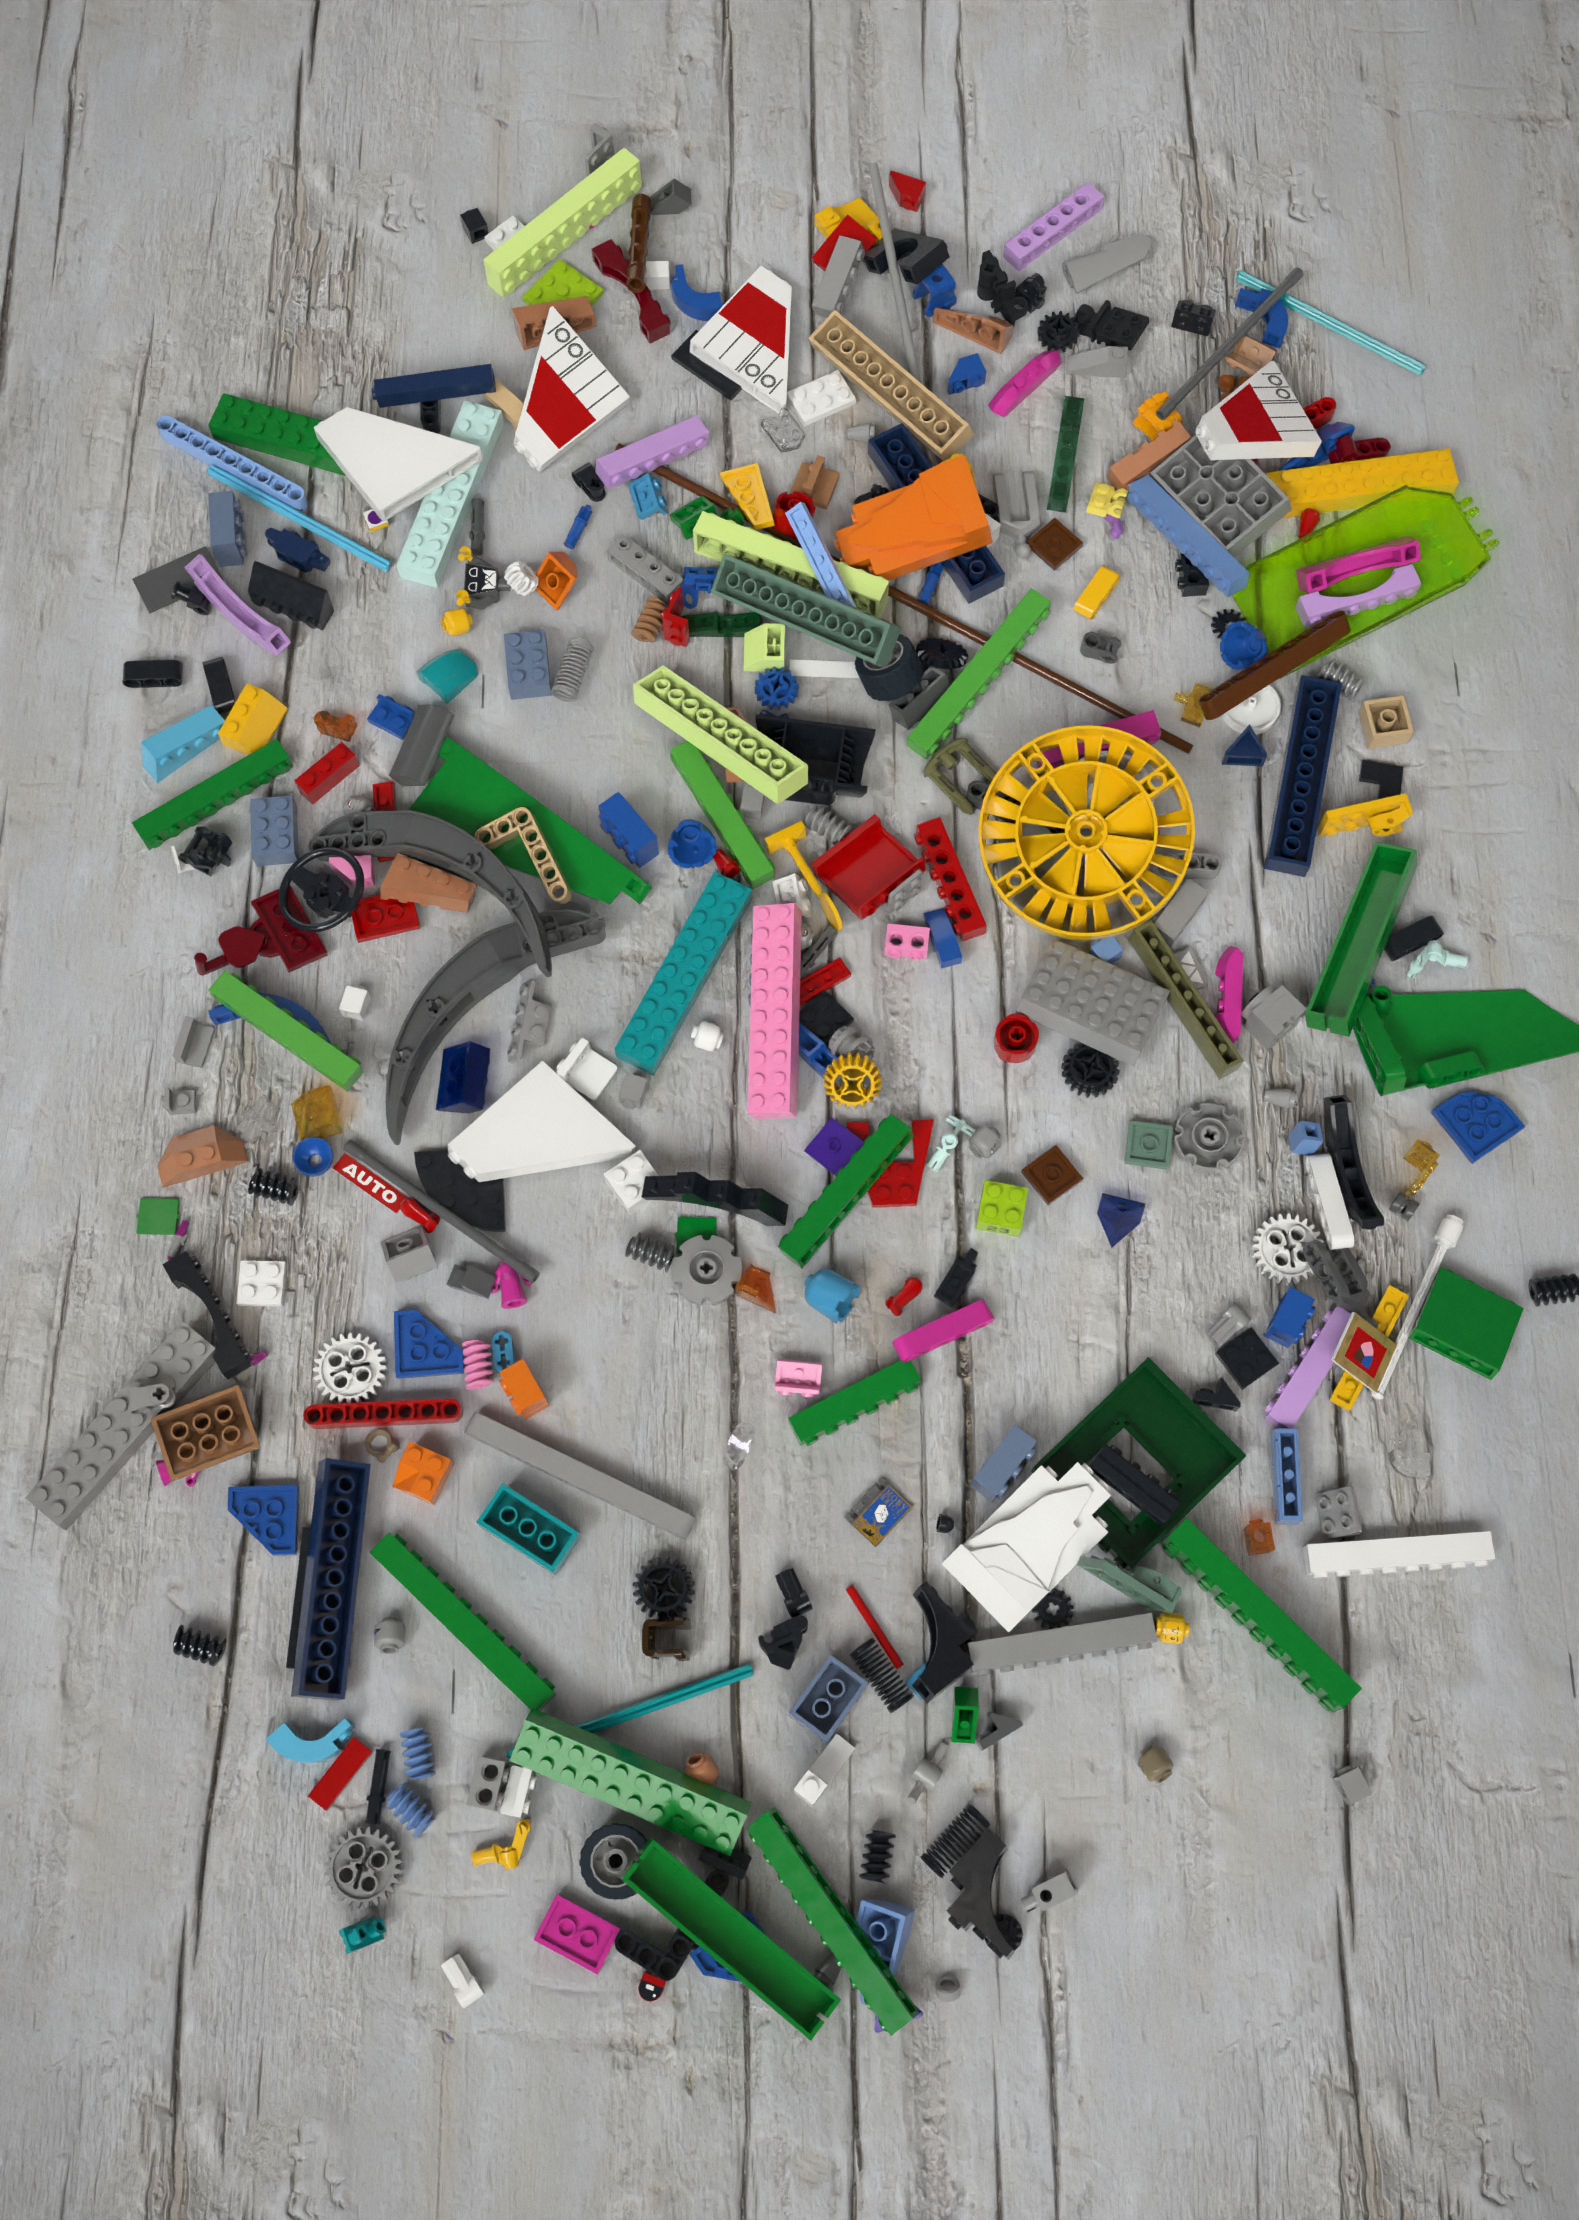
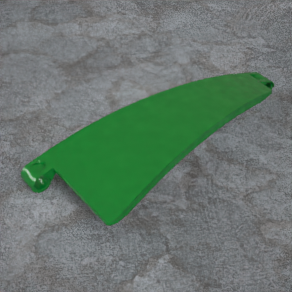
[408,736,653,905]

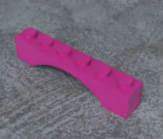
[1296,536,1421,594]

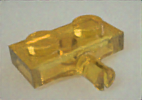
[1173,683,1213,727]

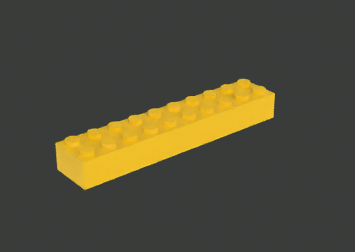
[1265,448,1459,518]

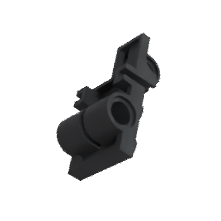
[977,250,1028,327]
[1075,300,1149,351]

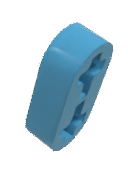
[492,1331,515,1374]

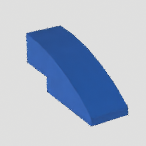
[923,908,962,968]
[798,1023,839,1078]

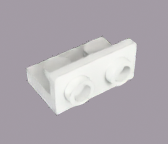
[772,873,812,918]

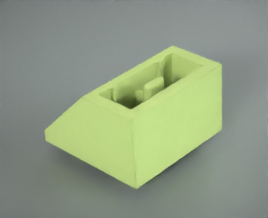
[743,623,785,672]

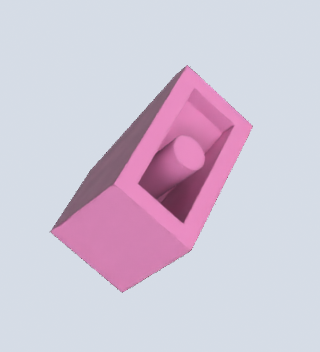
[329,855,375,889]

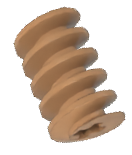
[631,597,666,643]

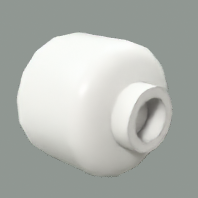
[691,1021,724,1052]

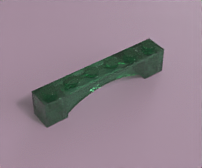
[1046,396,1084,513]

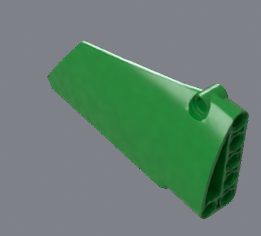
[1353,986,1579,1096]

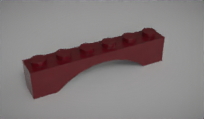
[592,239,671,344]

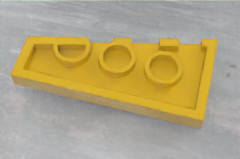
[720,463,775,531]

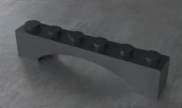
[162,1251,252,1379]

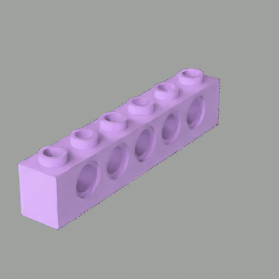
[1003,182,1104,271]

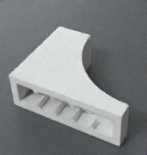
[794,1734,855,1807]

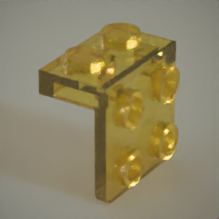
[1403,1139,1440,1197]

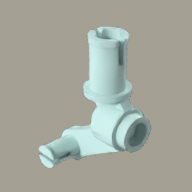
[1407,940,1467,979]
[926,1113,976,1172]

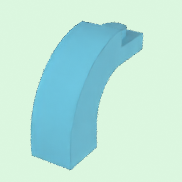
[266,1718,355,1763]

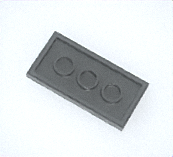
[132,546,224,614]

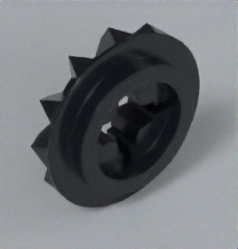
[985,1914,1023,1951]

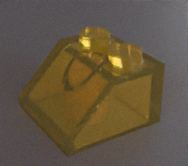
[291,1085,344,1142]

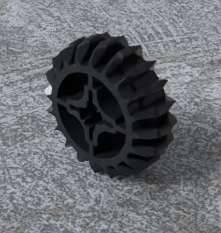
[1061,1043,1120,1098]
[633,1557,695,1621]

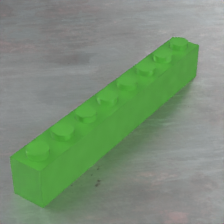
[670,741,775,890]
[208,970,364,1092]

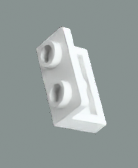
[500,1765,537,1819]

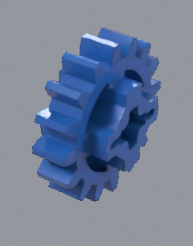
[754,667,799,710]

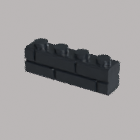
[1089,1444,1181,1527]

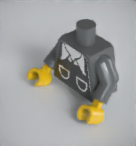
[456,546,511,610]

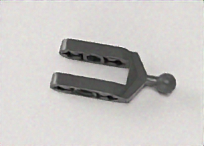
[1303,1237,1378,1329]

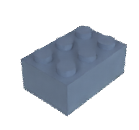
[208,491,247,567]
[504,630,552,700]
[250,795,299,866]
[970,1425,1037,1503]
[789,1654,869,1744]

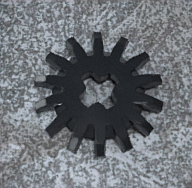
[1211,609,1246,639]
[1032,1588,1074,1629]

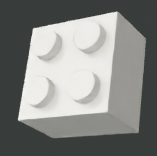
[604,1150,659,1216]

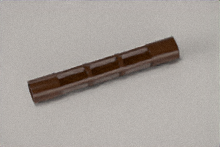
[626,194,651,293]

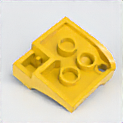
[814,197,891,245]

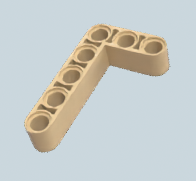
[475,807,572,904]

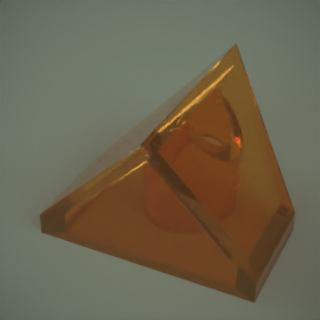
[736,1265,776,1313]

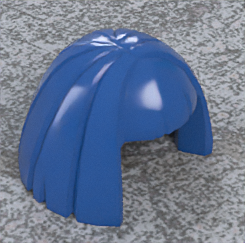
[1220,621,1268,670]
[668,819,717,869]

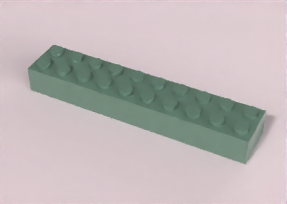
[710,554,902,667]

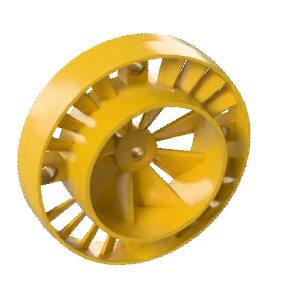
[978,725,1195,941]

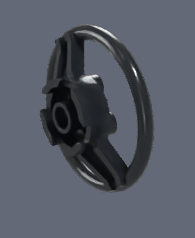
[278,847,364,932]

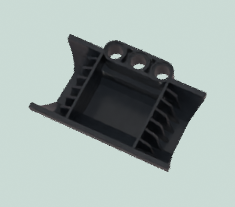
[756,714,876,805]

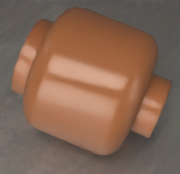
[684,1752,720,1786]

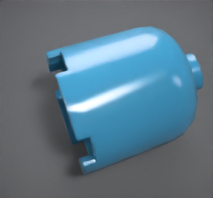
[804,1268,861,1324]

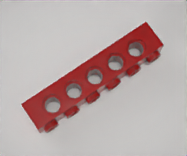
[914,817,987,942]

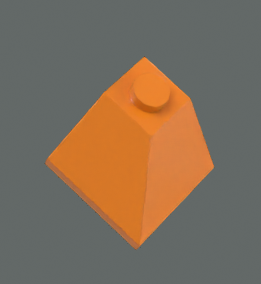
[535,551,578,610]

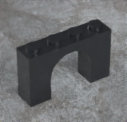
[864,228,950,284]

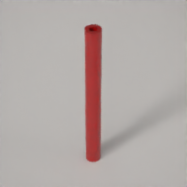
[846,1585,904,1670]

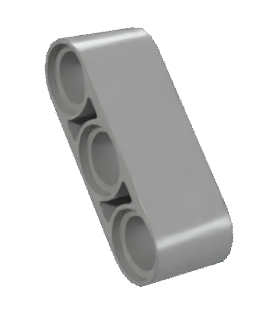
[1158,851,1222,880]

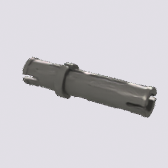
[469,498,485,556]
[800,925,838,979]

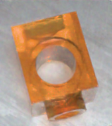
[1243,1519,1275,1556]

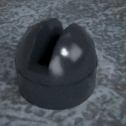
[936,1514,954,1533]

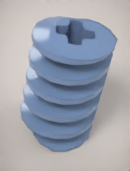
[400,1728,436,1781]
[385,1782,436,1838]

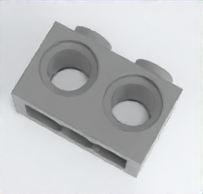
[466,1756,510,1811]

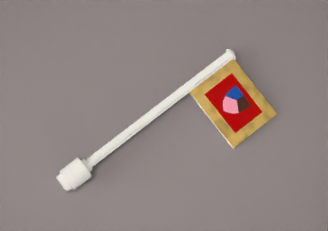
[1331,1215,1463,1400]

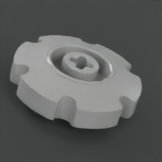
[1173,1103,1244,1173]
[671,1235,742,1306]

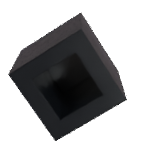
[460,208,489,244]

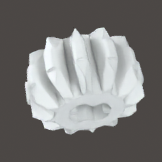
[504,560,539,596]

